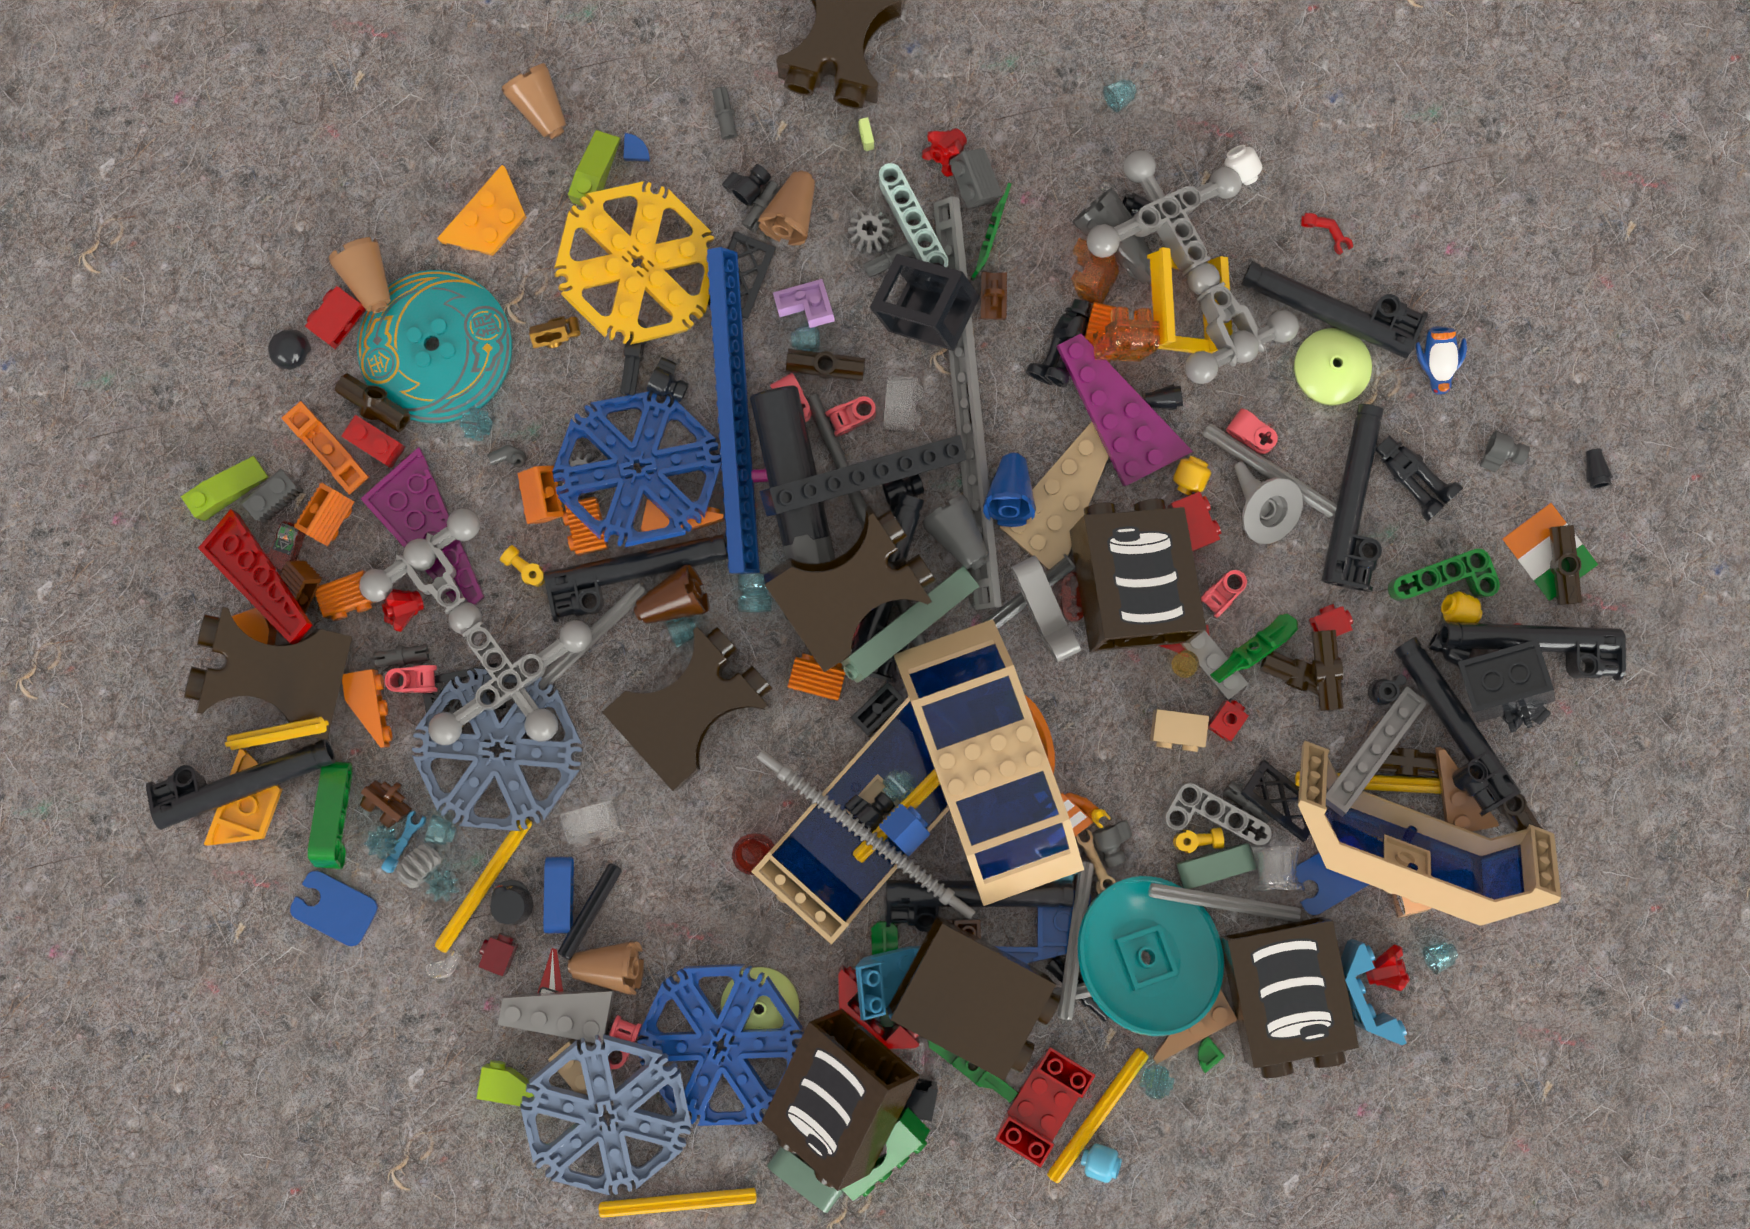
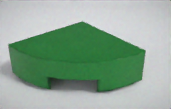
[1198,1036,1225,1074]

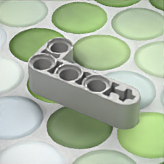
[1011,555,1081,663]
[1162,783,1272,845]

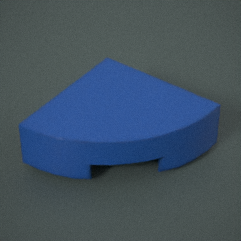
[624,133,650,162]

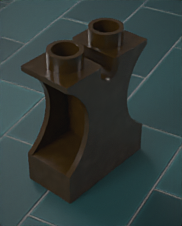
[776,0,906,109]
[764,505,936,672]
[184,607,352,740]
[602,627,773,791]

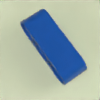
[543,857,574,934]

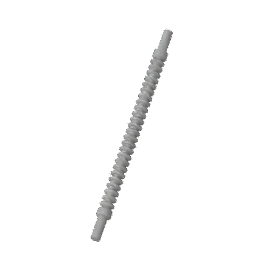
[757,750,976,920]

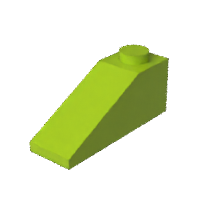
[568,130,621,207]
[181,456,269,522]
[476,1060,534,1106]

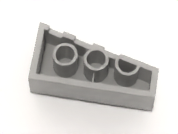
[497,989,615,1044]

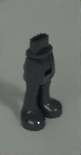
[1026,299,1091,388]
[1375,435,1463,522]

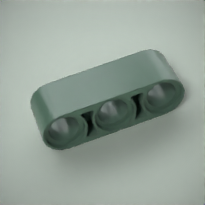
[1176,843,1257,889]
[767,1147,844,1213]

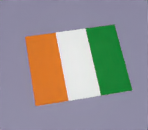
[1502,503,1598,601]

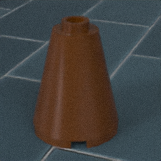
[634,565,710,624]

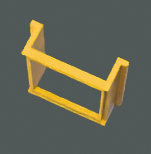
[1147,247,1233,354]

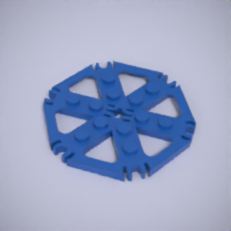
[553,391,722,547]
[637,964,804,1126]

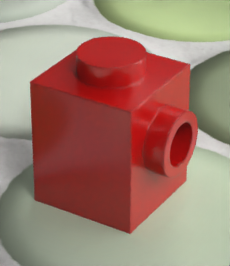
[1309,604,1353,637]
[1208,700,1249,742]

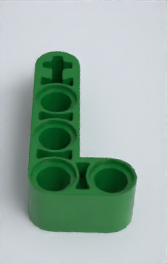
[1388,549,1500,601]
[308,762,353,869]

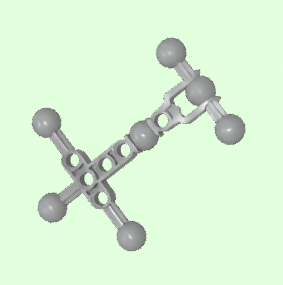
[1086,150,1299,384]
[359,508,592,745]

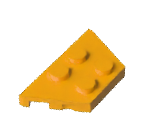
[437,165,527,256]
[204,749,283,846]

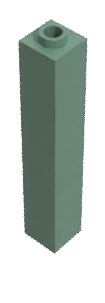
[841,566,979,683]

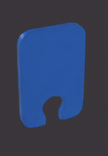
[1287,838,1369,915]
[290,870,378,946]

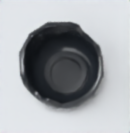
[268,330,311,370]

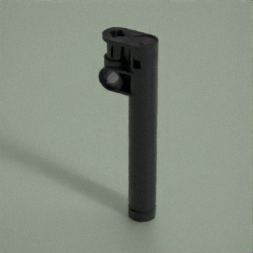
[1241,261,1428,359]
[1321,404,1384,592]
[851,493,924,683]
[544,534,728,622]
[1440,622,1626,681]
[1394,637,1521,817]
[146,739,335,830]
[885,880,1074,932]

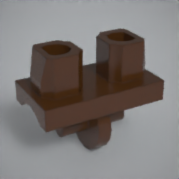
[980,272,1007,320]
[360,780,412,828]

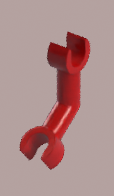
[1301,213,1353,255]

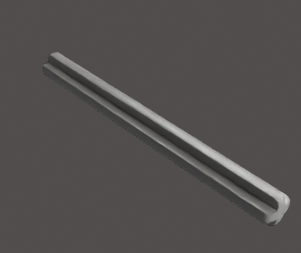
[1202,424,1337,518]
[532,583,647,690]
[1058,861,1094,1020]
[1148,883,1301,922]

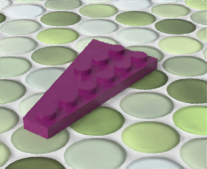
[1056,334,1193,486]
[360,447,485,605]

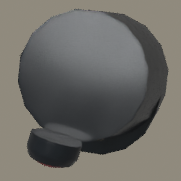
[490,880,534,925]

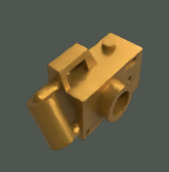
[529,316,581,349]

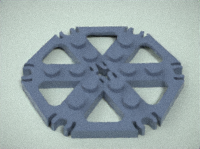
[412,669,583,831]
[520,1034,692,1195]

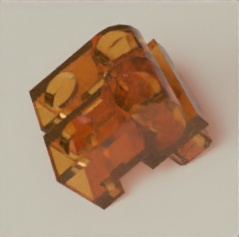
[1071,238,1119,304]
[1093,307,1160,362]

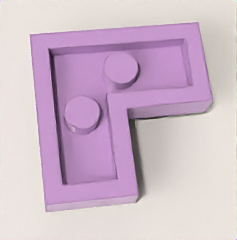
[773,279,835,328]

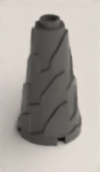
[1072,188,1152,285]

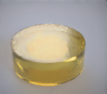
[1172,650,1199,678]

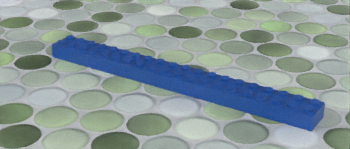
[706,247,760,574]

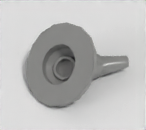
[1234,461,1303,544]

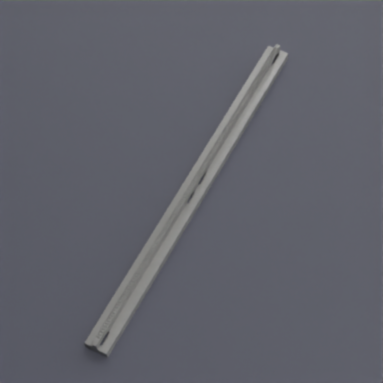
[934,196,1002,610]

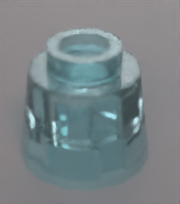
[1103,79,1137,112]
[791,325,820,352]
[665,617,696,648]
[424,814,456,845]
[1423,942,1458,975]

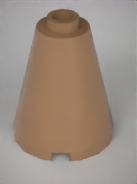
[501,63,566,140]
[758,170,815,246]
[329,237,391,313]
[568,941,644,995]

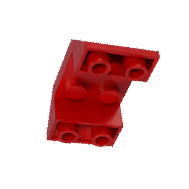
[838,965,920,1049]
[995,1047,1096,1168]

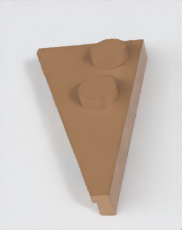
[1435,747,1499,832]
[1153,989,1237,1064]

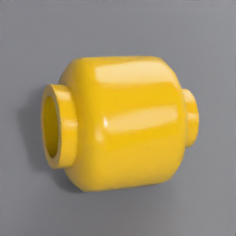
[1173,455,1211,496]
[1441,591,1482,623]

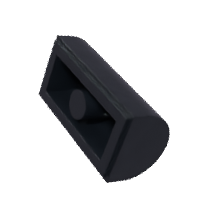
[850,682,906,737]

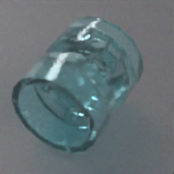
[738,574,772,613]

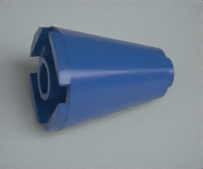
[983,453,1036,527]

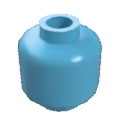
[1081,1143,1122,1183]

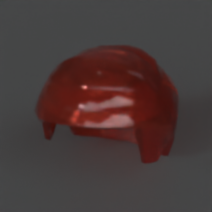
[732,833,776,875]

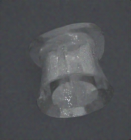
[1251,844,1305,892]

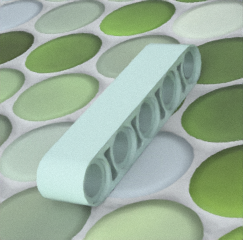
[879,163,948,267]

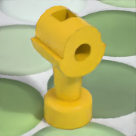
[499,545,545,587]
[1173,827,1224,853]

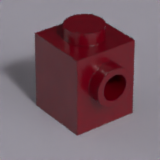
[478,933,519,977]

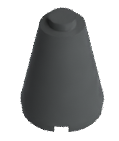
[922,495,989,570]

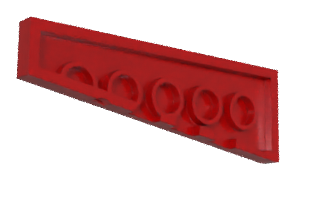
[198,509,313,644]

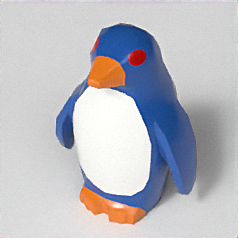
[1416,326,1467,395]

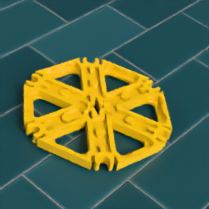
[554,181,714,345]

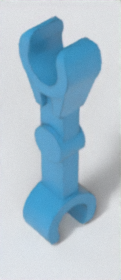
[381,811,426,873]

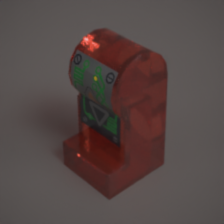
[266,520,305,570]

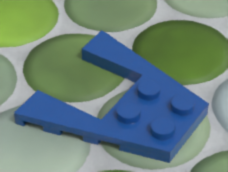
[985,867,1091,964]

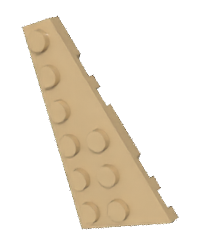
[1000,422,1109,570]

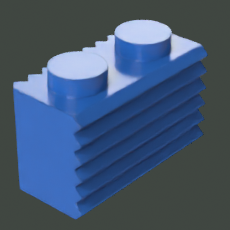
[879,804,930,857]

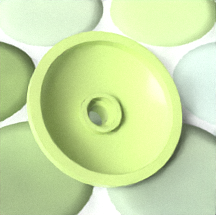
[1294,328,1372,405]
[720,967,799,1038]

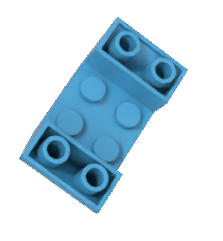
[1341,939,1407,1045]
[855,946,920,1020]

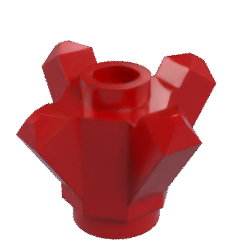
[922,128,967,177]
[382,589,424,632]
[1366,944,1410,991]

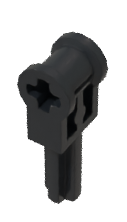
[620,319,647,396]

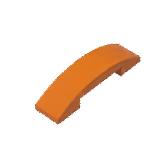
[281,401,369,494]

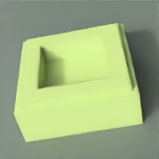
[858,117,874,151]

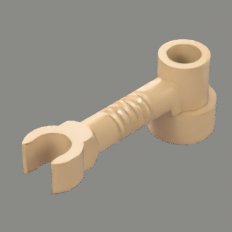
[1076,830,1116,895]

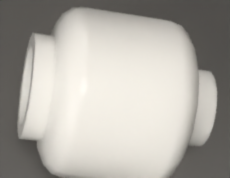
[1224,145,1262,185]

